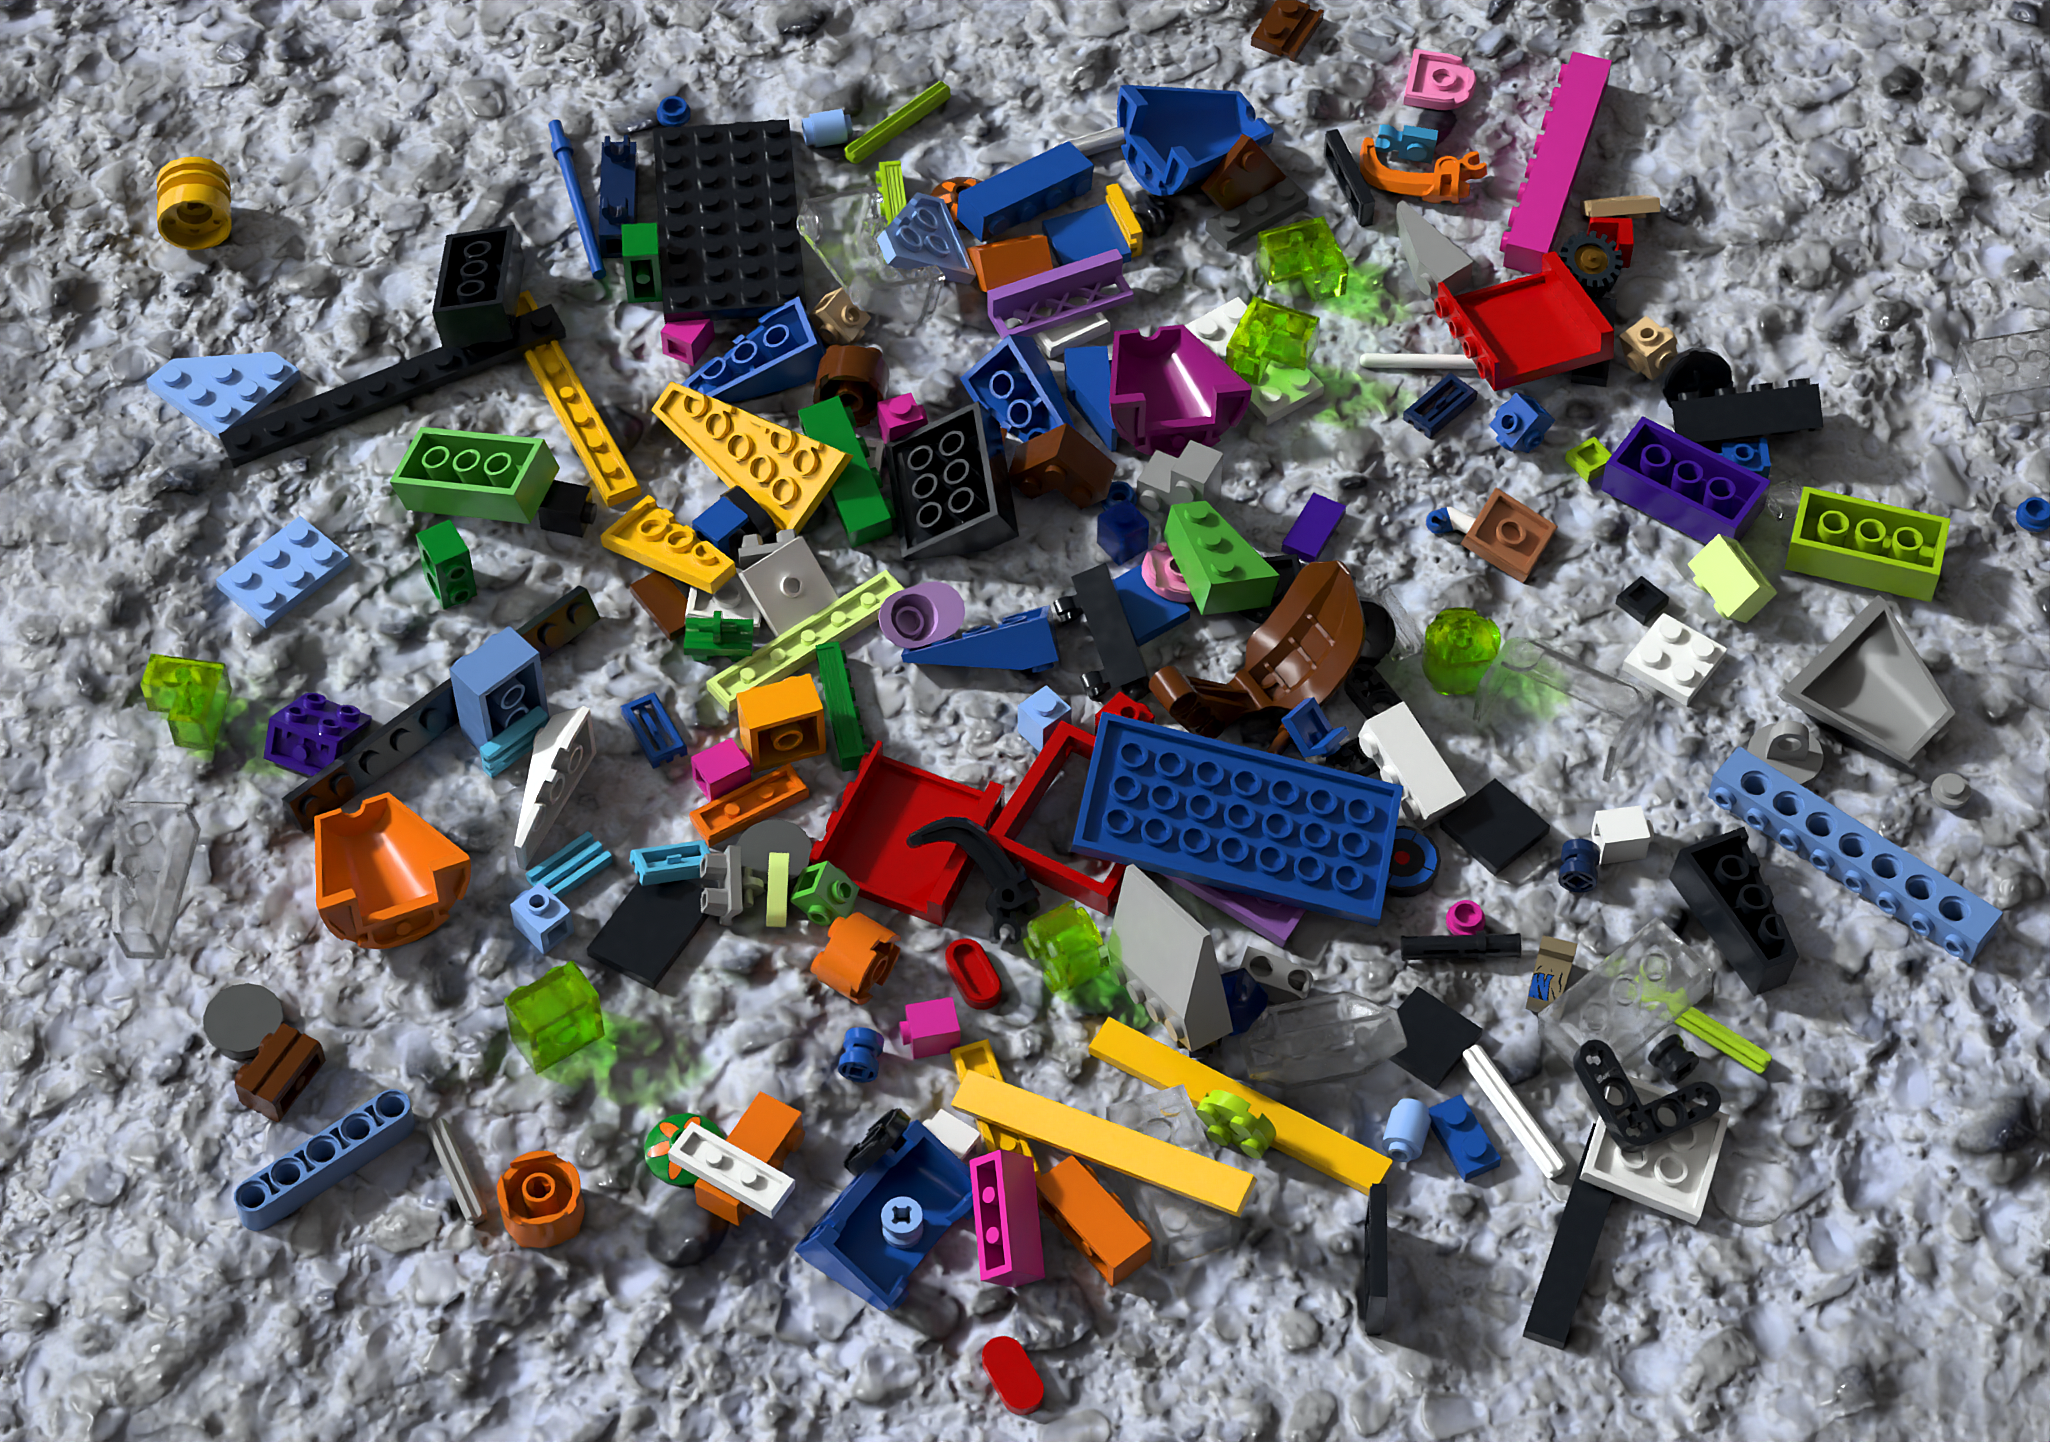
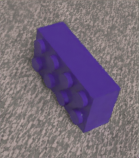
[1601,416,1771,544]

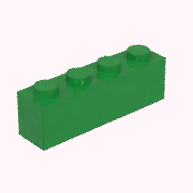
[798,395,896,548]

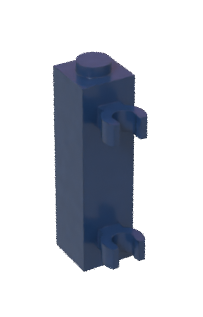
[598,135,639,259]

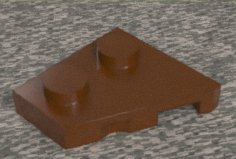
[1200,134,1287,211]

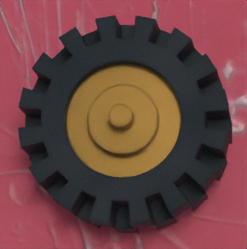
[1559,231,1623,297]

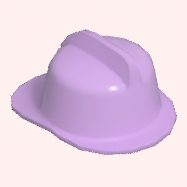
[878,581,965,649]

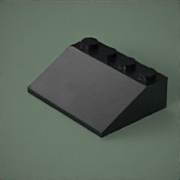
[884,401,1019,561]

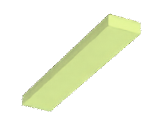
[706,570,905,713]

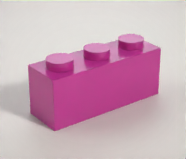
[969,1149,1045,1288]

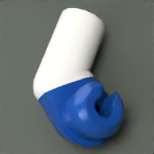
[1426,506,1476,534]

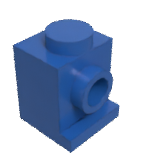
[1717,438,1771,479]

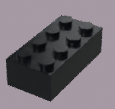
[432,225,525,348]

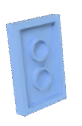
[215,516,351,629]

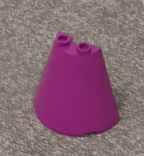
[1109,324,1252,458]

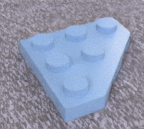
[877,192,977,285]
[146,352,301,439]

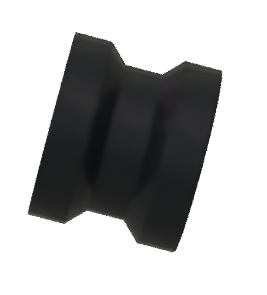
[1648,1034,1700,1085]

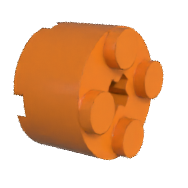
[810,912,901,1005]
[497,1151,585,1248]

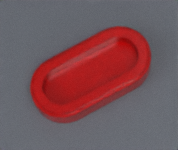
[945,938,1002,1010]
[982,1336,1044,1415]

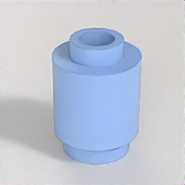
[801,109,853,148]
[1382,1099,1431,1162]

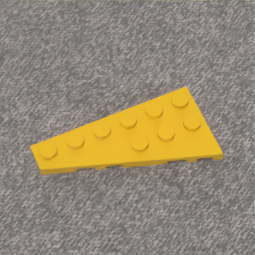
[651,382,853,535]

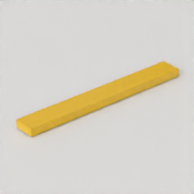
[516,290,642,508]
[1089,1017,1393,1196]
[951,1069,1257,1217]

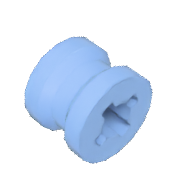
[881,1196,923,1249]

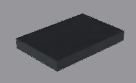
[587,880,710,990]
[1364,1183,1388,1336]

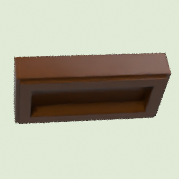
[630,570,688,642]

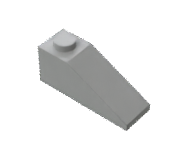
[1395,200,1474,300]

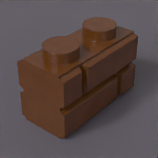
[234,1023,326,1123]

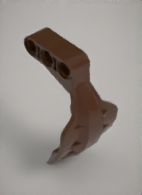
[1148,560,1366,739]

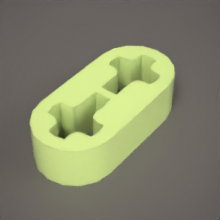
[766,852,789,928]

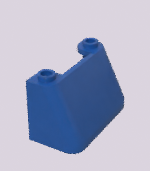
[794,1119,974,1311]

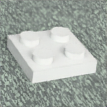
[1622,613,1727,706]

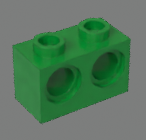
[416,519,477,610]

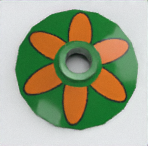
[644,1113,724,1187]

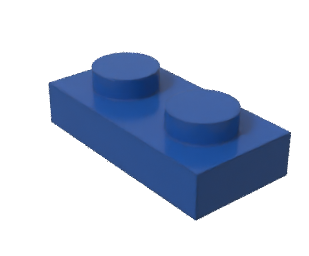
[1429,1094,1501,1182]

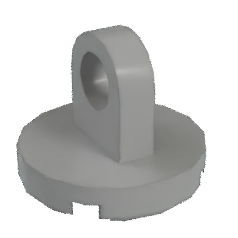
[1747,721,1824,788]

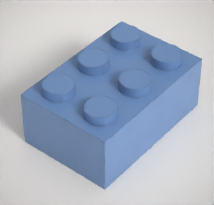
[449,626,550,752]

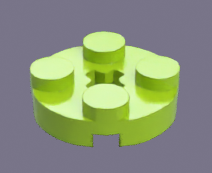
[1195,1090,1276,1159]

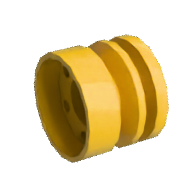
[157,157,232,250]

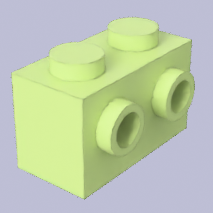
[1688,534,1777,623]

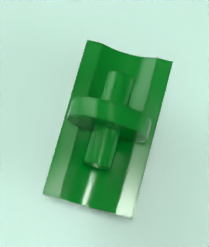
[683,611,754,662]

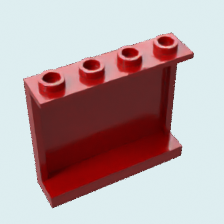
[1434,251,1614,392]
[809,740,1005,927]

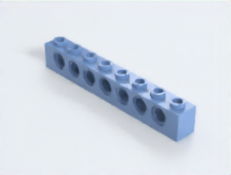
[1708,746,2003,964]

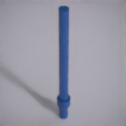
[548,119,606,280]

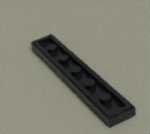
[1523,1123,1614,1350]

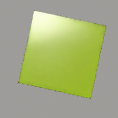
[1565,436,1612,483]

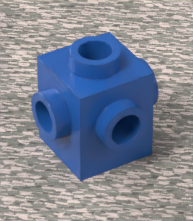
[1489,392,1556,453]

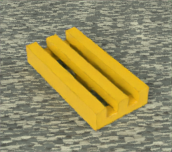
[1106,183,1143,258]

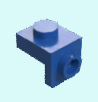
[1281,697,1349,758]

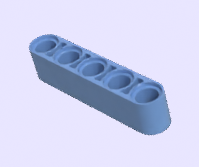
[234,1089,415,1231]

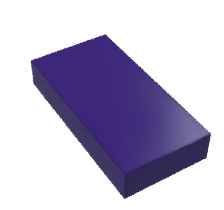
[1281,492,1346,563]

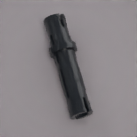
[1400,930,1522,962]

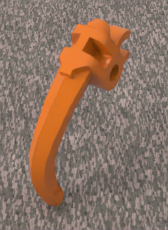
[1359,137,1487,204]

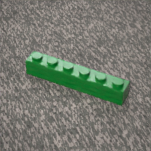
[815,641,869,772]

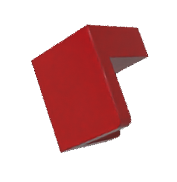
[1587,217,1634,268]

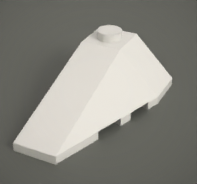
[514,706,597,869]

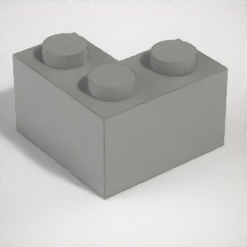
[1136,440,1224,516]

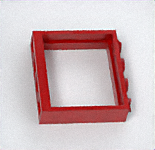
[988,720,1144,916]

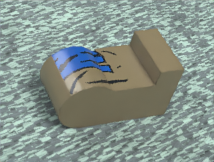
[1525,935,1578,1017]

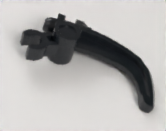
[906,817,1041,944]

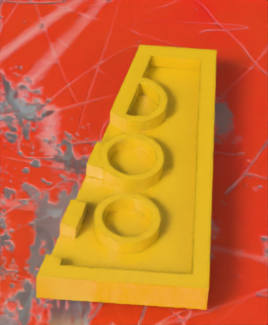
[600,495,737,595]

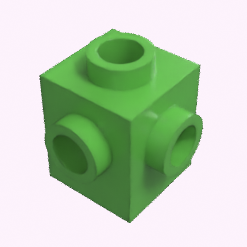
[789,861,860,927]

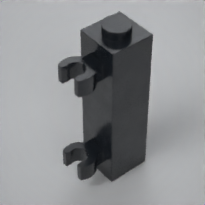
[1053,563,1151,702]

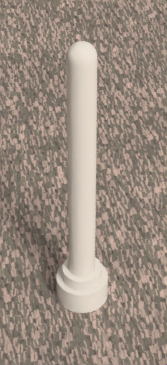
[1360,353,1477,369]

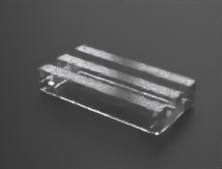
[1370,588,1427,662]

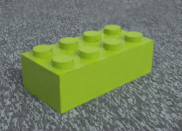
[1784,486,1951,602]

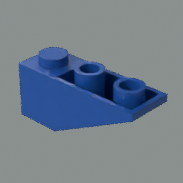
[1064,346,1121,452]

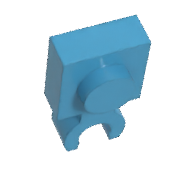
[1375,124,1438,164]

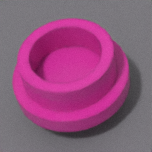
[1446,900,1486,935]

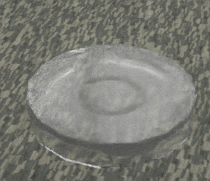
[1710,1149,1793,1227]

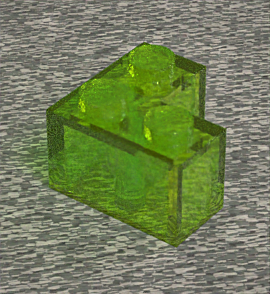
[1256,216,1349,302]
[1225,296,1320,385]
[141,653,232,751]

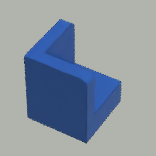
[692,496,748,557]

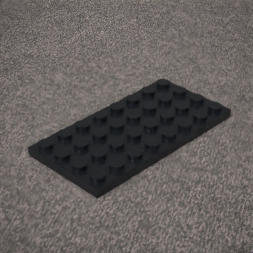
[653,119,807,324]

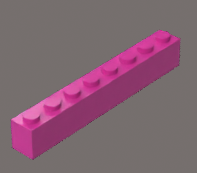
[1499,51,1612,274]

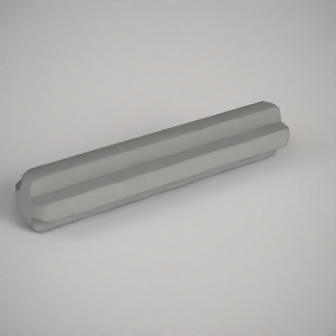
[426,1118,488,1226]

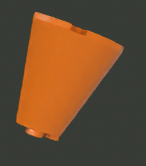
[314,792,471,949]

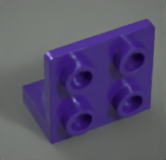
[263,693,372,776]

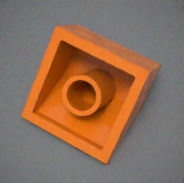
[966,234,1053,292]

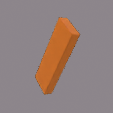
[689,763,809,847]

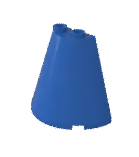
[1117,85,1274,196]

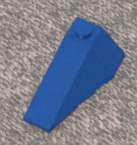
[682,296,826,403]
[960,334,1076,442]
[901,605,1060,673]

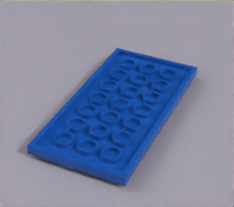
[1071,711,1403,927]

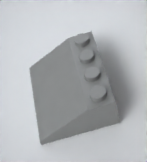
[1107,864,1233,1052]

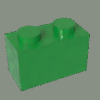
[621,223,663,303]

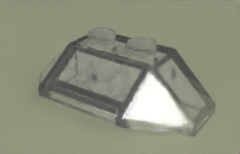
[1239,991,1407,1091]

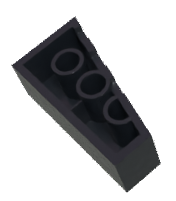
[1671,378,1824,444]
[1669,827,1799,996]

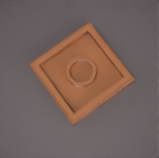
[1461,487,1558,583]

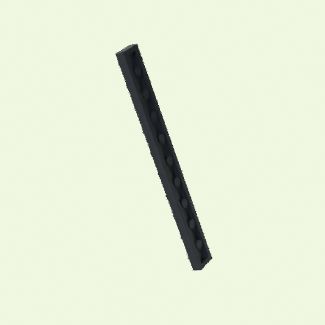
[218,304,567,468]
[281,585,601,833]

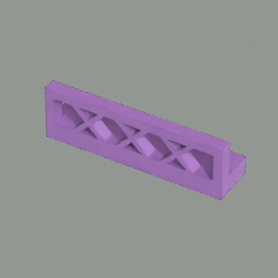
[987,248,1134,340]

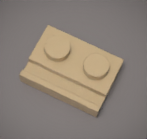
[1580,195,1660,219]

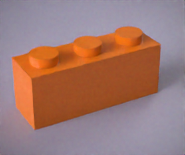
[694,1091,805,1226]
[1036,1155,1152,1287]

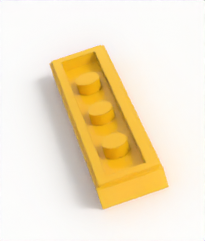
[950,1039,1041,1181]

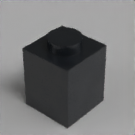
[538,480,597,538]

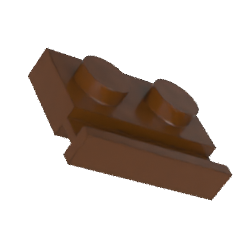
[1251,0,1324,62]

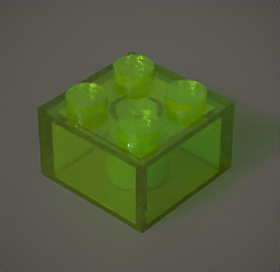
[503,960,605,1075]

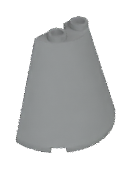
[1777,594,1955,769]

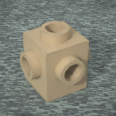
[809,287,871,346]
[1619,316,1678,380]

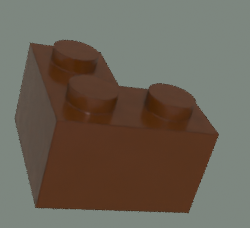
[1008,423,1117,510]

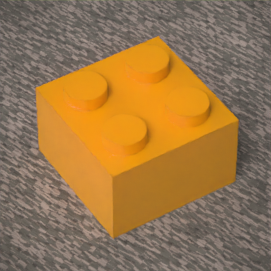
[736,673,827,773]

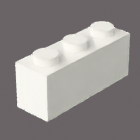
[1358,701,1466,830]

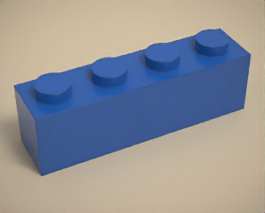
[957,141,1094,242]

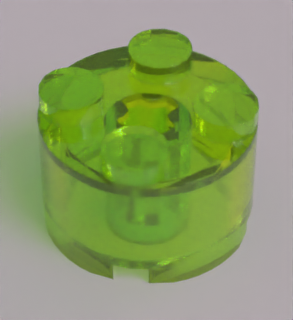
[1421,607,1501,695]
[1023,900,1110,994]

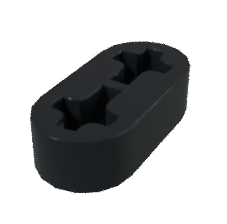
[720,485,777,543]

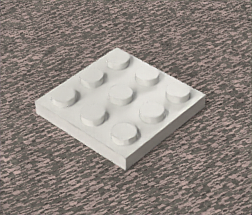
[1580,1075,1730,1225]

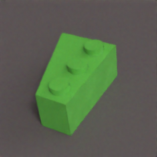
[1163,500,1280,615]

